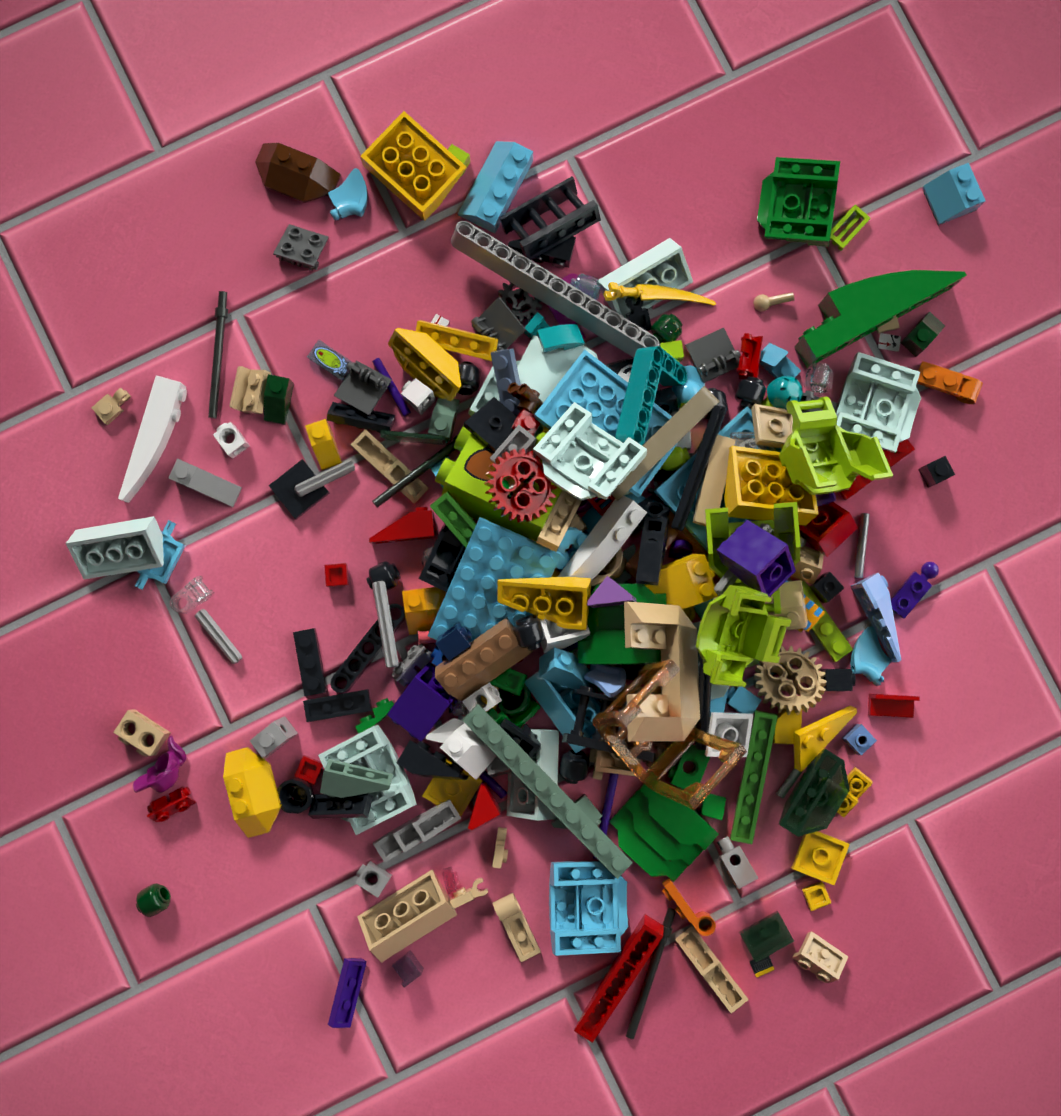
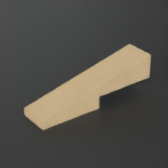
[350,429,429,504]
[693,435,735,526]
[675,926,749,1014]

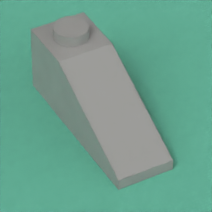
[169,459,242,507]

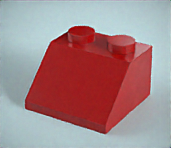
[799,502,858,557]

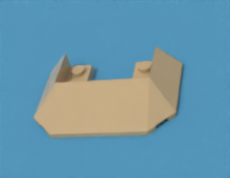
[624,602,700,742]

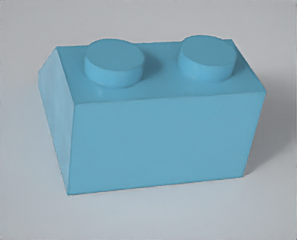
[922,163,986,225]

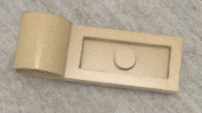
[493,893,541,962]

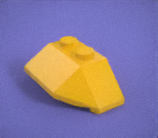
[388,328,461,401]
[223,747,281,838]

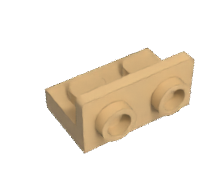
[230,366,271,414]
[791,546,824,584]
[792,931,848,983]

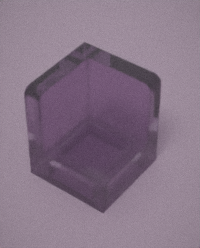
[392,950,424,988]

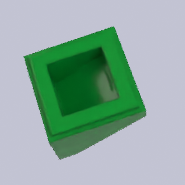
[699,792,726,820]

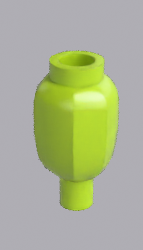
[659,446,691,472]

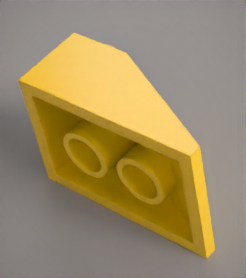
[644,554,718,609]

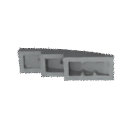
[373,799,461,863]

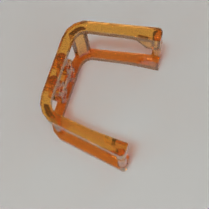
[592,660,747,810]

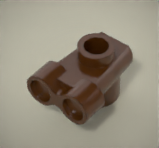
[507,382,543,414]

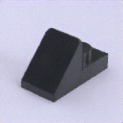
[499,718,541,758]

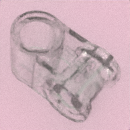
[170,576,214,614]

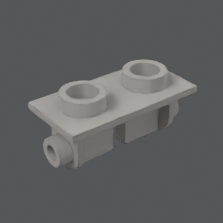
[392,644,432,687]

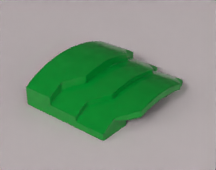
[757,157,840,247]
[578,584,667,664]
[609,773,719,882]

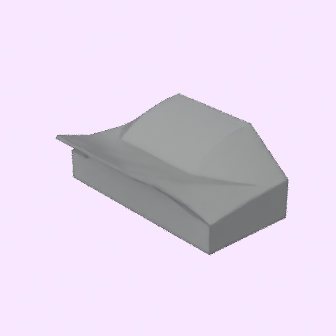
[490,425,537,475]

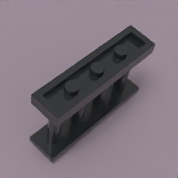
[499,176,601,260]
[562,686,655,762]

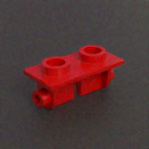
[737,333,763,379]
[147,787,196,822]

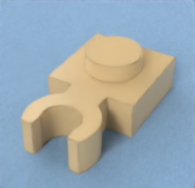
[492,827,508,869]

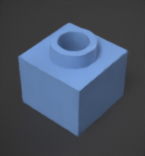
[842,724,877,755]

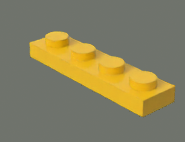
[416,320,498,361]

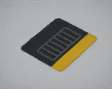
[750,954,774,977]

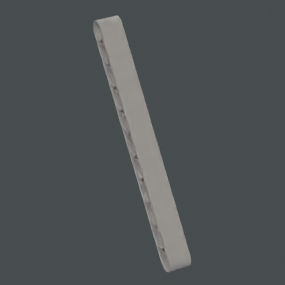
[451,221,660,357]

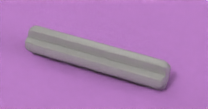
[295,460,355,497]
[195,609,243,664]

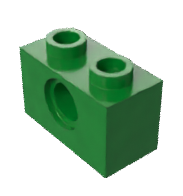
[667,742,710,794]

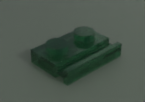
[739,911,794,963]

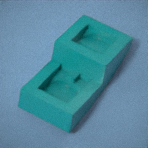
[537,324,585,353]

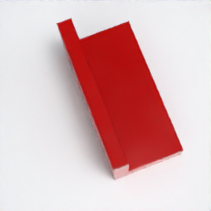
[868,693,920,718]

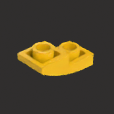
[827,767,873,817]

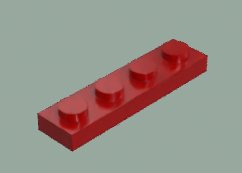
[838,439,915,500]

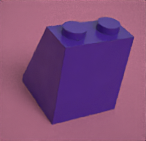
[717,520,796,597]
[387,663,456,742]

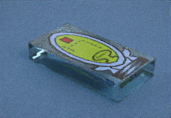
[307,340,353,382]

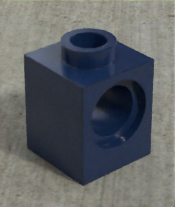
[436,622,472,661]

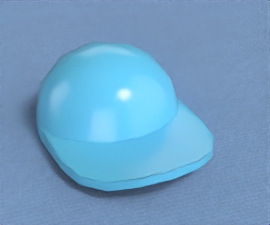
[672,365,705,409]

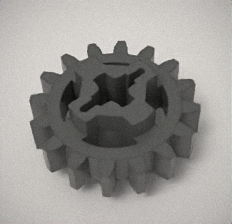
[498,282,542,324]

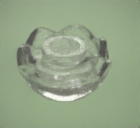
[448,699,469,716]

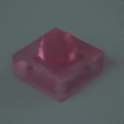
[442,866,460,894]

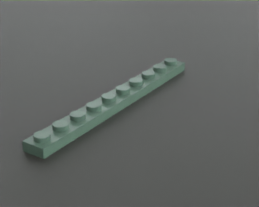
[462,704,633,879]

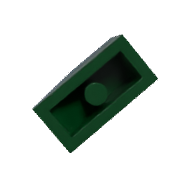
[900,312,945,357]
[264,374,294,425]

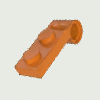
[917,361,983,405]
[662,878,716,936]

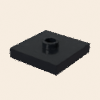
[464,397,517,453]
[269,459,330,519]

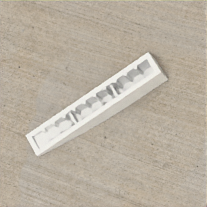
[118,375,187,503]
[558,495,647,581]

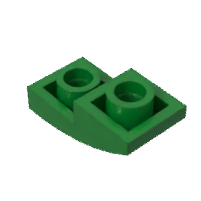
[355,698,396,734]

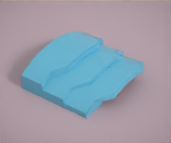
[549,861,628,956]

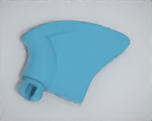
[328,168,368,221]
[850,626,892,686]

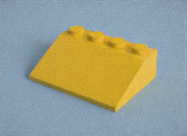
[360,111,467,221]
[724,446,818,526]

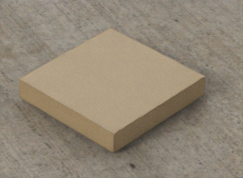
[751,404,793,449]

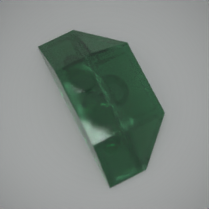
[779,748,850,837]

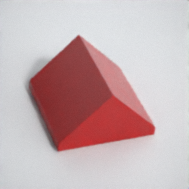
[468,781,501,830]

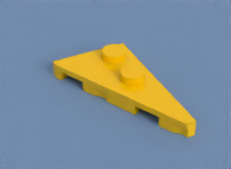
[794,705,857,772]

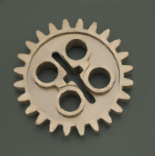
[754,646,827,715]

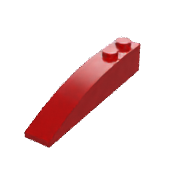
[574,914,664,1043]

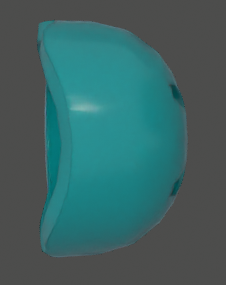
[767,375,803,409]

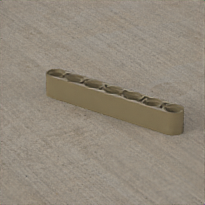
[611,386,720,501]

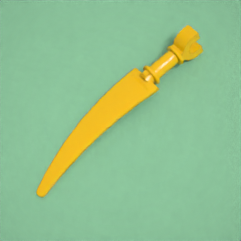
[603,282,716,306]

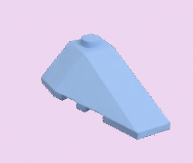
[851,573,901,662]

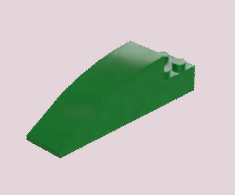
[794,270,967,368]

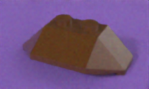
[255,143,341,202]

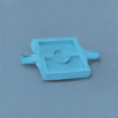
[134,520,186,590]

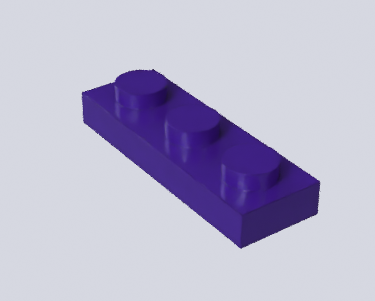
[328,958,367,1028]

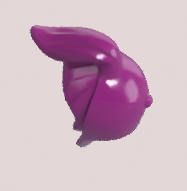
[133,736,186,793]

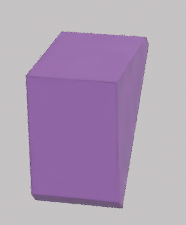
[587,576,637,608]

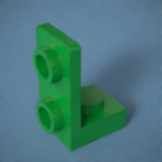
[487,698,541,728]

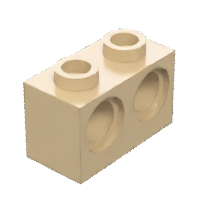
[113,709,171,757]

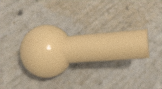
[753,292,795,312]

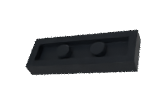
[327,402,395,433]
[293,628,327,696]
[303,689,372,722]
[308,793,373,819]

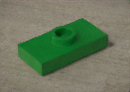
[490,668,528,696]

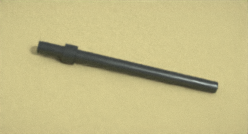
[208,291,228,419]
[372,434,459,508]
[626,908,676,1039]

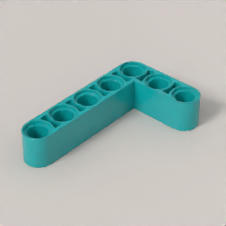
[615,346,687,446]

